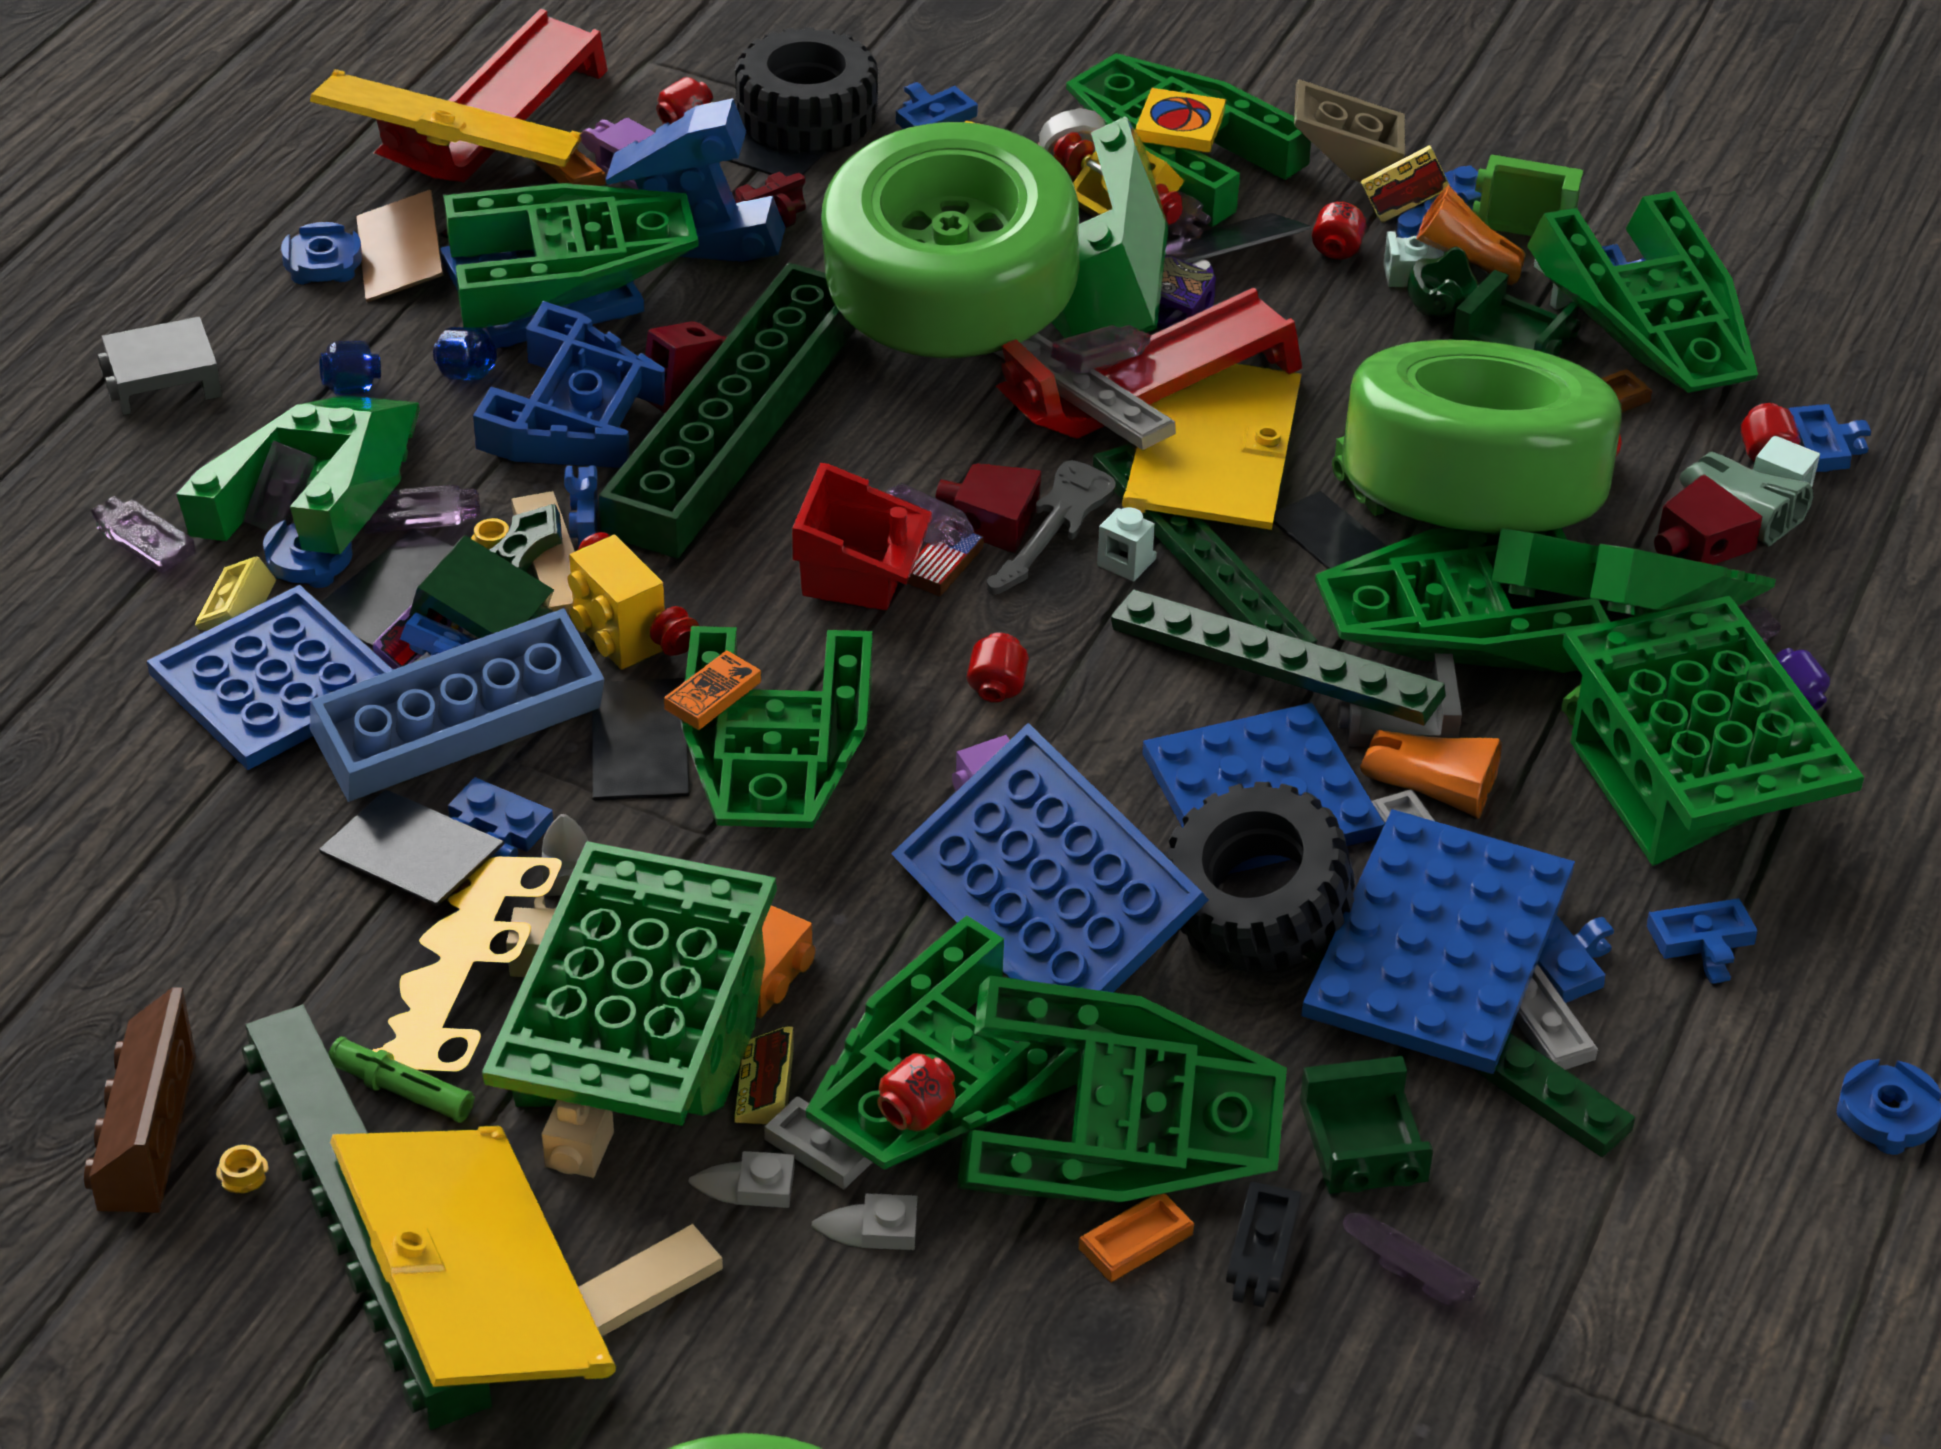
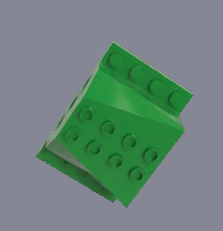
[1562,595,1864,866]
[482,841,777,1126]

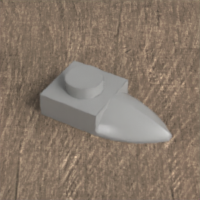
[542,814,588,896]
[689,1151,795,1208]
[812,1194,917,1250]

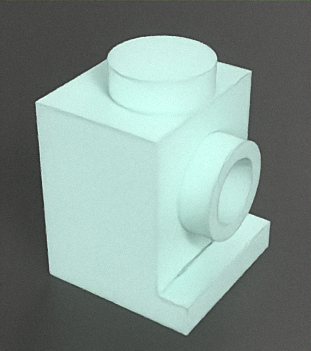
[1383,232,1444,287]
[1097,507,1157,582]

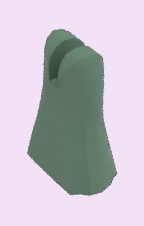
[1679,452,1813,547]

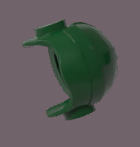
[1407,247,1479,318]

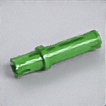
[328,1036,474,1123]

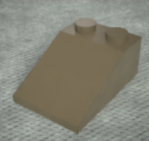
[1294,79,1405,185]

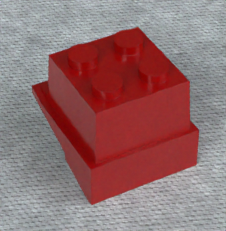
[792,463,932,610]

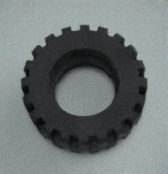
[735,27,878,154]
[1164,782,1355,972]

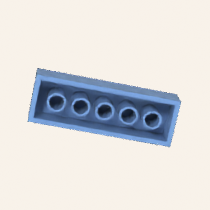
[310,608,604,802]

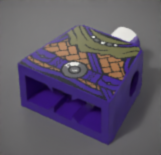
[1157,256,1216,330]

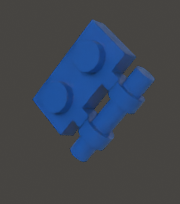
[448,777,553,858]

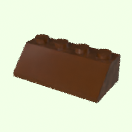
[84,987,196,1213]

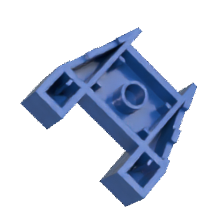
[606,98,785,262]
[473,301,665,468]

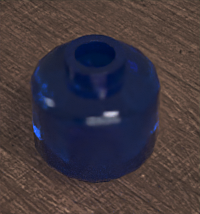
[433,327,497,380]
[319,340,381,395]

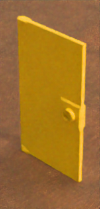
[310,69,581,167]
[1122,364,1301,530]
[330,1126,616,1387]

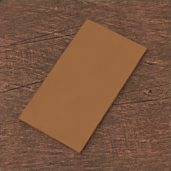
[356,189,443,302]

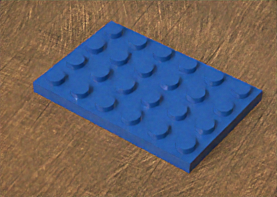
[891,723,1209,992]
[1301,809,1575,1074]

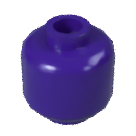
[1774,648,1830,711]

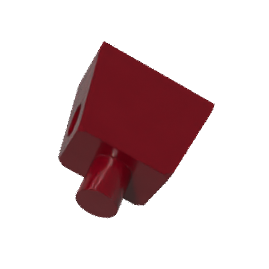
[645,321,727,413]
[935,463,1041,553]
[1654,474,1763,565]

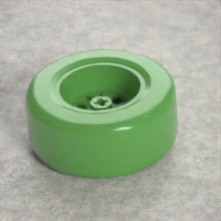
[821,122,1079,358]
[1342,340,1622,534]

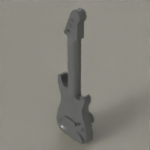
[987,460,1116,595]

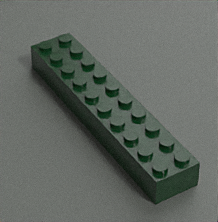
[599,262,856,559]

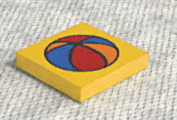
[1135,88,1226,152]

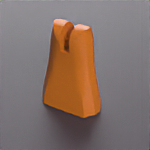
[1416,185,1525,285]
[1360,730,1502,819]

